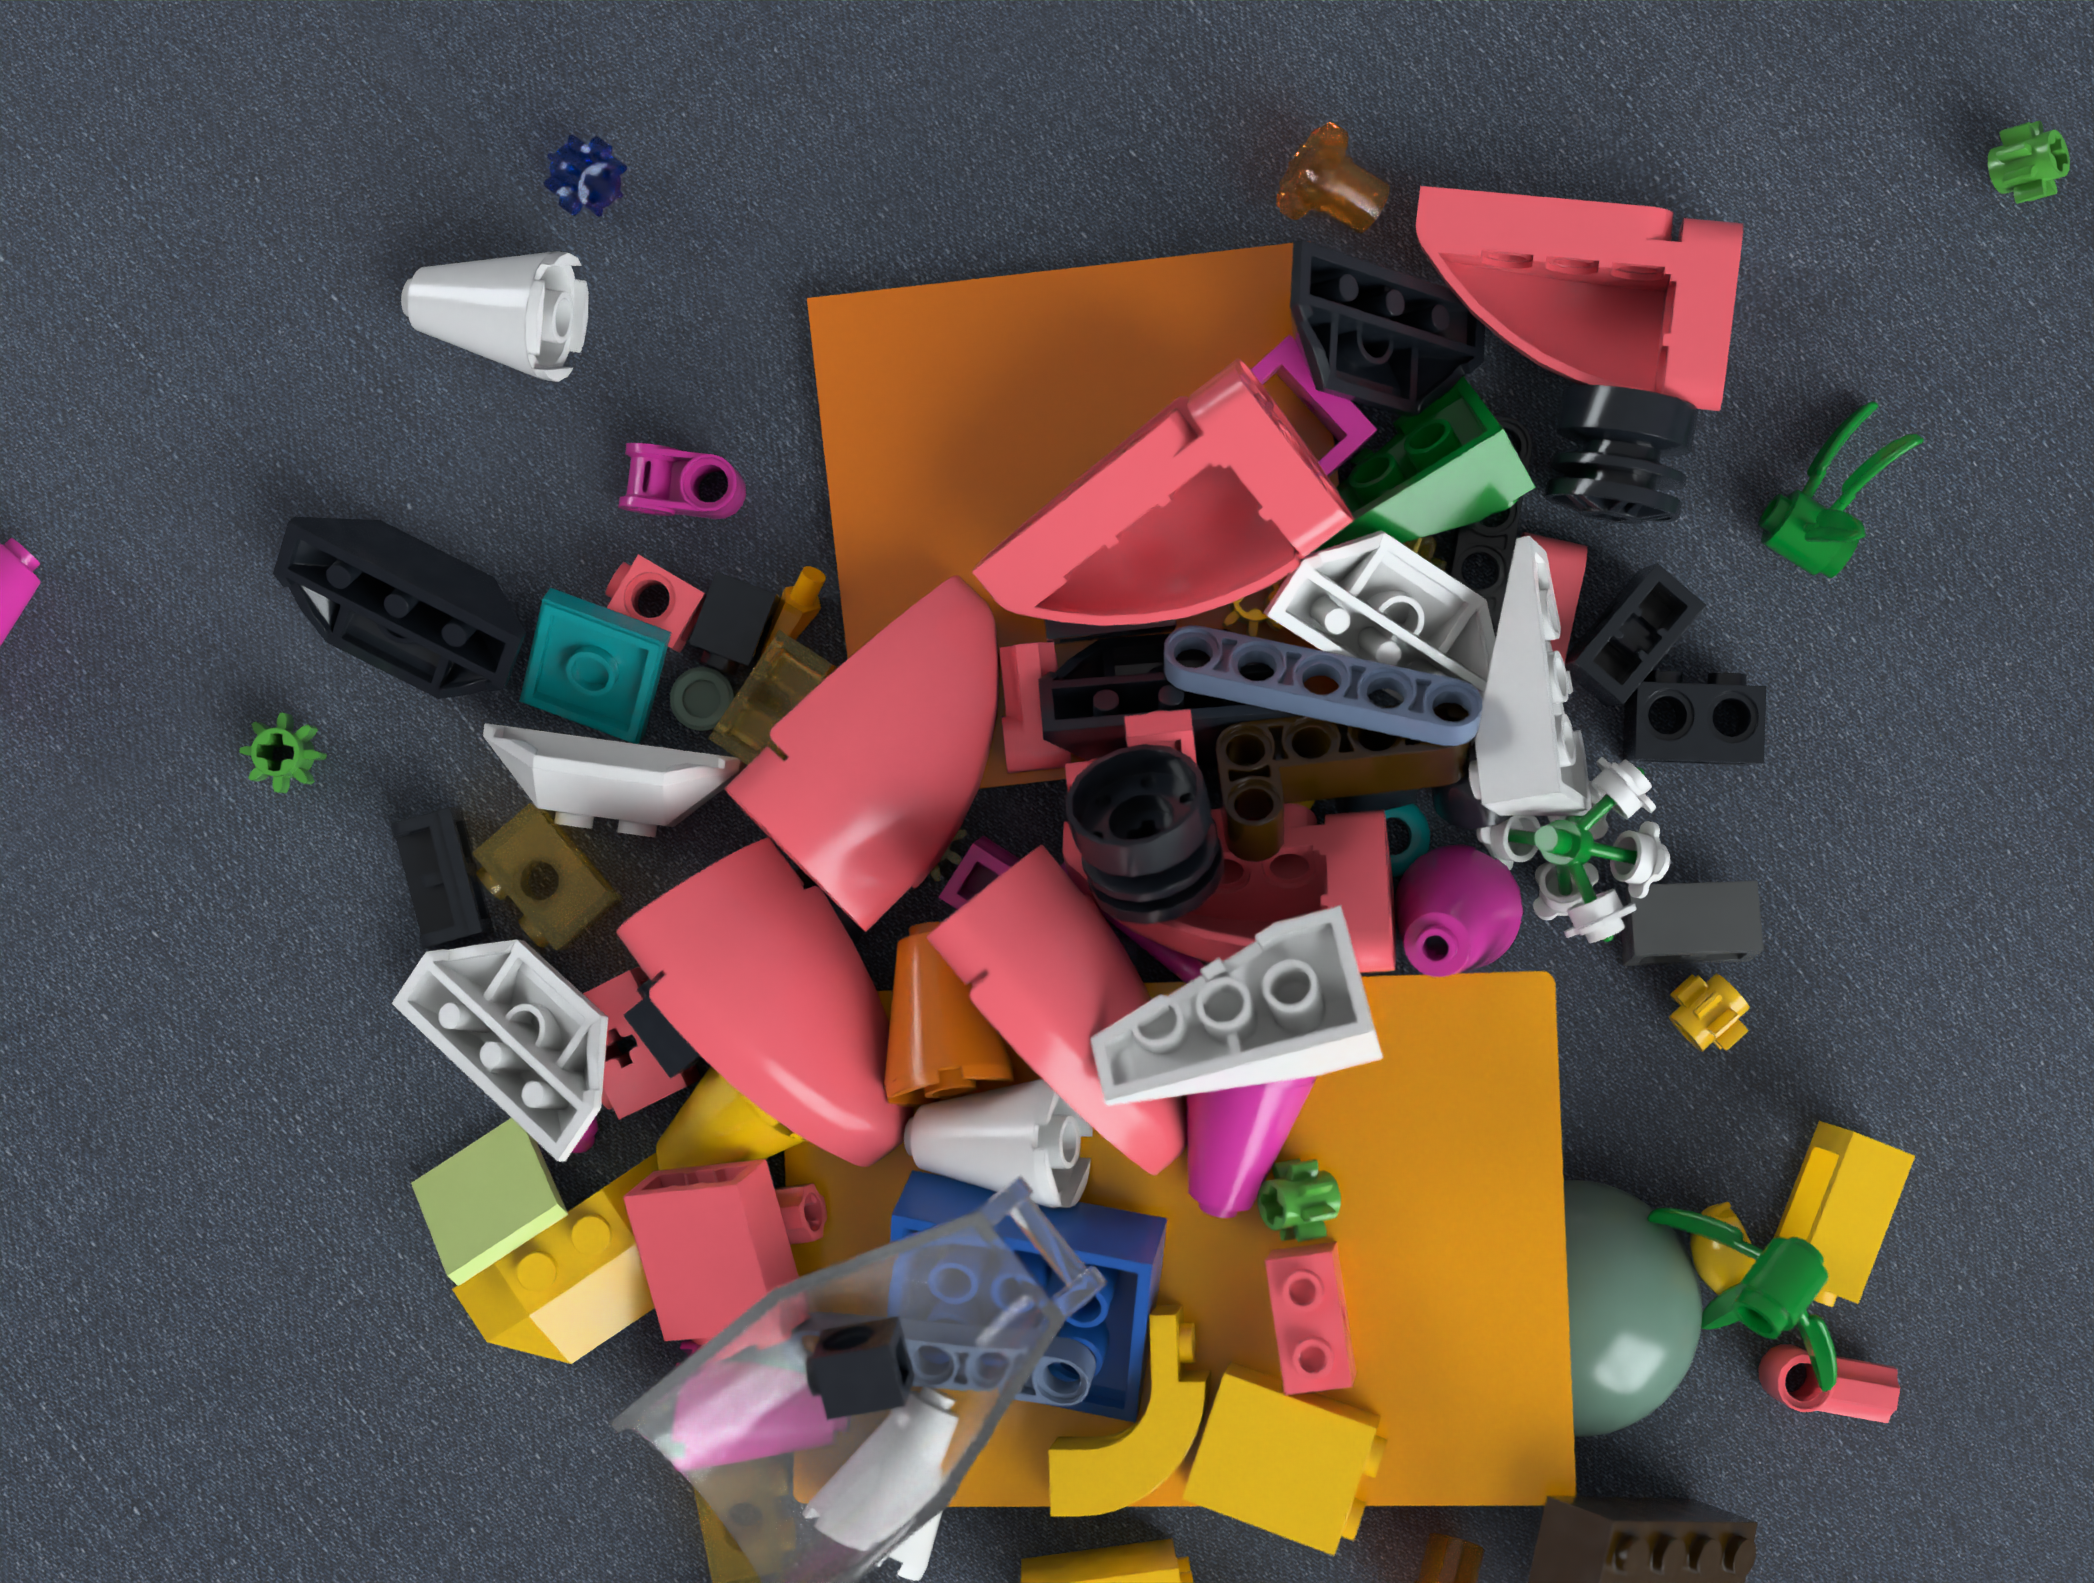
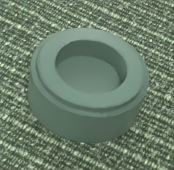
[670,667,736,732]

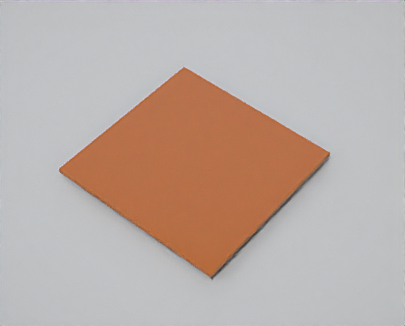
[807,241,1339,789]

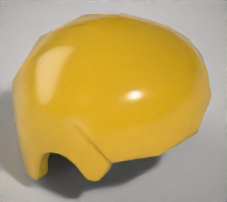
[1690,1202,1756,1295]

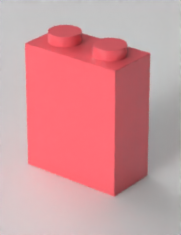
[623,1159,806,1345]

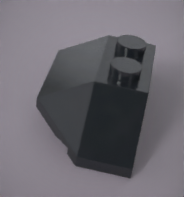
[1290,239,1485,417]
[273,517,526,699]
[1038,629,1301,765]

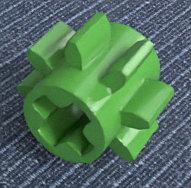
[1988,121,2070,204]
[239,713,327,793]
[1257,1159,1341,1242]

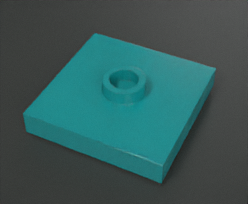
[519,588,672,744]

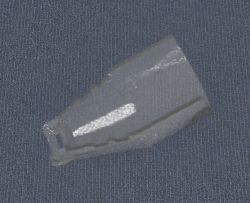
[610,1175,1107,1583]

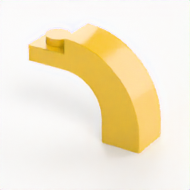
[1049,1305,1211,1517]

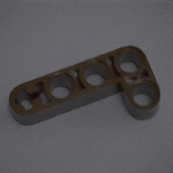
[1216,702,1471,862]

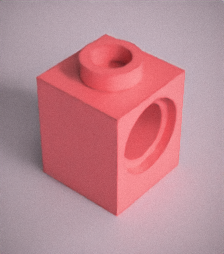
[605,554,707,653]

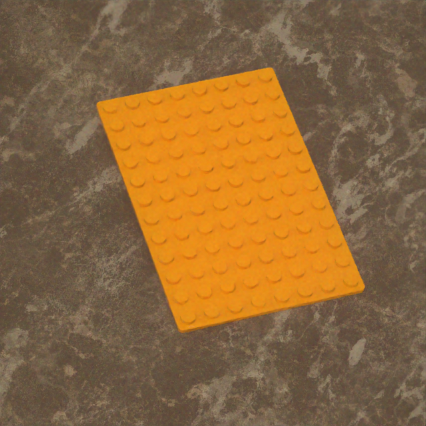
[784,971,1576,1507]

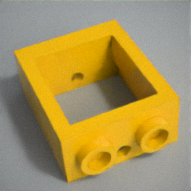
[1774,1121,1915,1307]

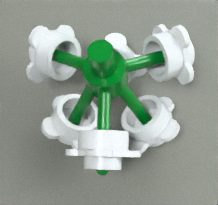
[1476,757,1670,944]

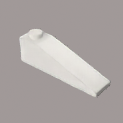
[1469,536,1592,816]
[1090,906,1383,1106]

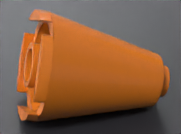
[884,922,1014,1107]

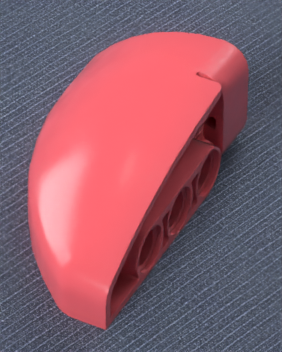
[1416,186,1743,411]
[972,358,1354,626]
[724,575,999,932]
[1062,803,1396,973]
[616,837,914,1167]
[926,844,1187,1176]

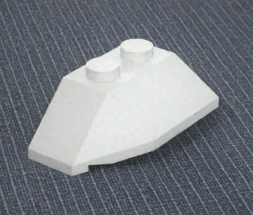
[1263,530,1496,746]
[483,723,747,837]
[392,939,608,1162]

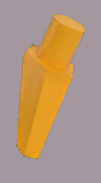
[760,566,826,664]

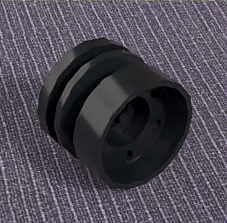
[1544,385,1699,524]
[1066,744,1225,925]

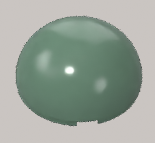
[1563,1180,1702,1437]

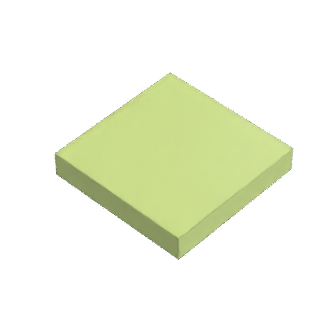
[411,1118,568,1286]

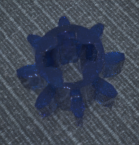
[543,134,627,217]

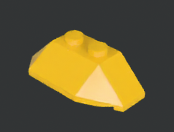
[452,1152,659,1364]

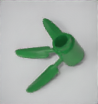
[1758,401,1924,579]
[1647,1208,1838,1392]

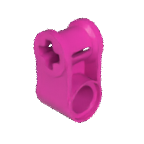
[618,443,746,519]

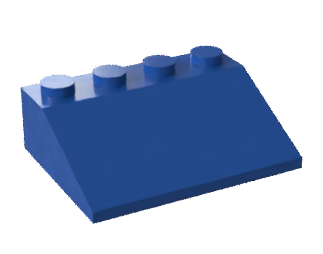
[886,1170,1167,1423]

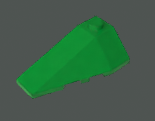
[1288,376,1535,575]

